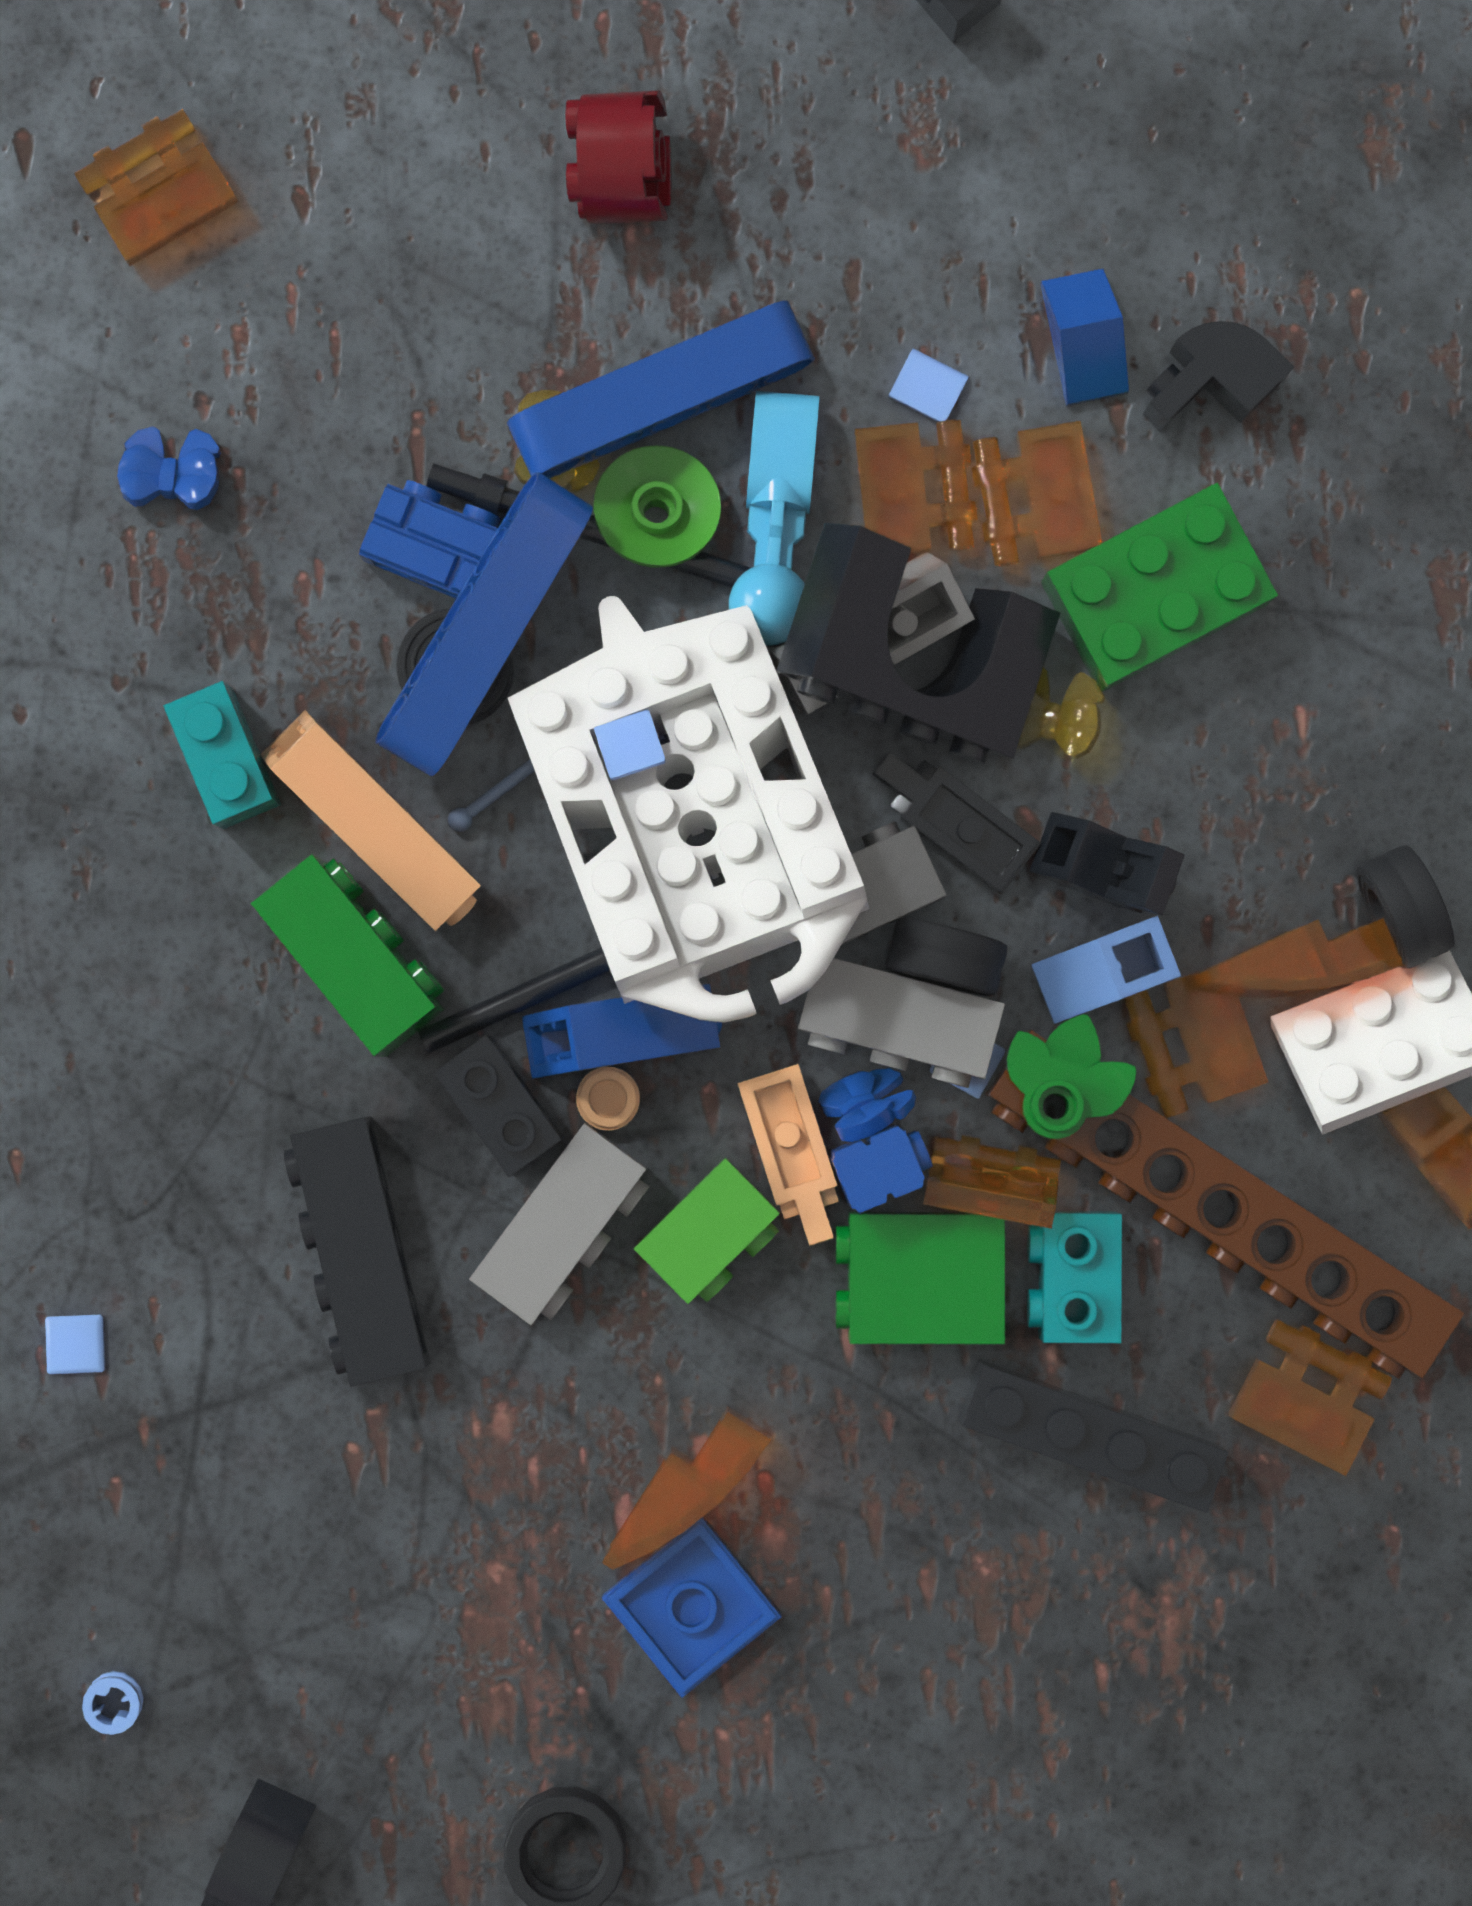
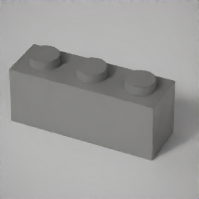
[766,552,975,714]
[798,958,1005,1088]
[469,1122,650,1325]

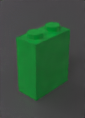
[835,1212,1005,1344]

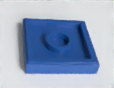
[601,1515,782,1698]

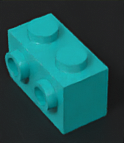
[1027,1211,1122,1343]

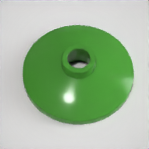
[593,445,721,568]

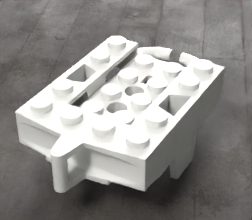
[508,596,869,1023]

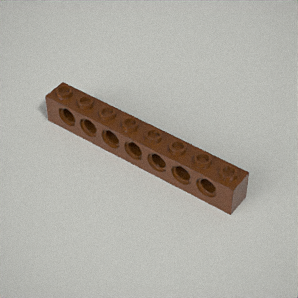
[985,1030,1465,1379]

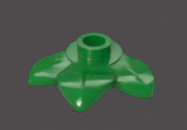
[1006,1014,1136,1139]

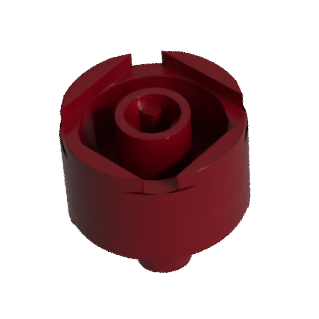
[565,90,672,225]

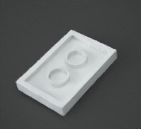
[1270,950,1472,1135]

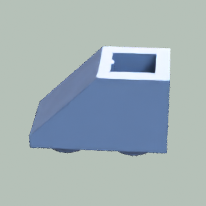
[1031,915,1181,1024]

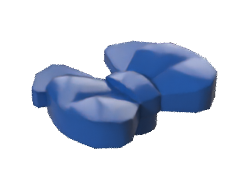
[117,426,221,510]
[818,1068,916,1142]

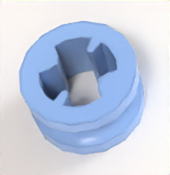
[82,1671,144,1735]

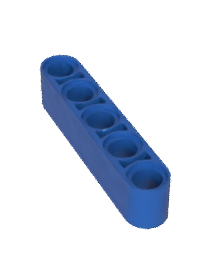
[506,301,815,479]
[375,471,593,777]

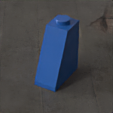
[522,984,722,1079]

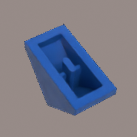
[1040,269,1129,406]

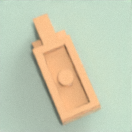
[737,1064,839,1246]

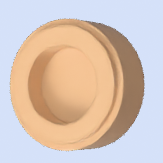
[576,1067,640,1130]

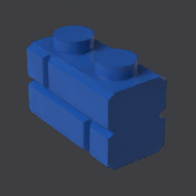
[359,480,501,599]
[829,1124,933,1213]

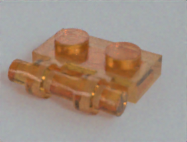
[74,109,238,266]
[854,420,978,554]
[971,420,1102,567]
[1124,962,1269,1118]
[923,1134,1061,1229]
[1228,1319,1392,1476]

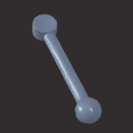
[447,759,535,832]

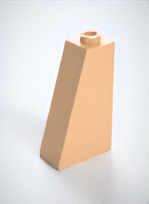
[260,710,481,931]

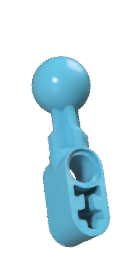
[729,391,820,646]

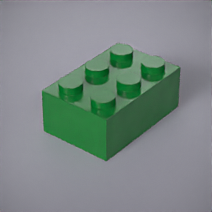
[1041,482,1278,693]
[250,854,445,1057]

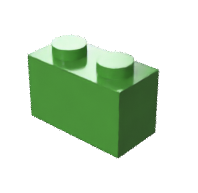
[634,1157,780,1304]

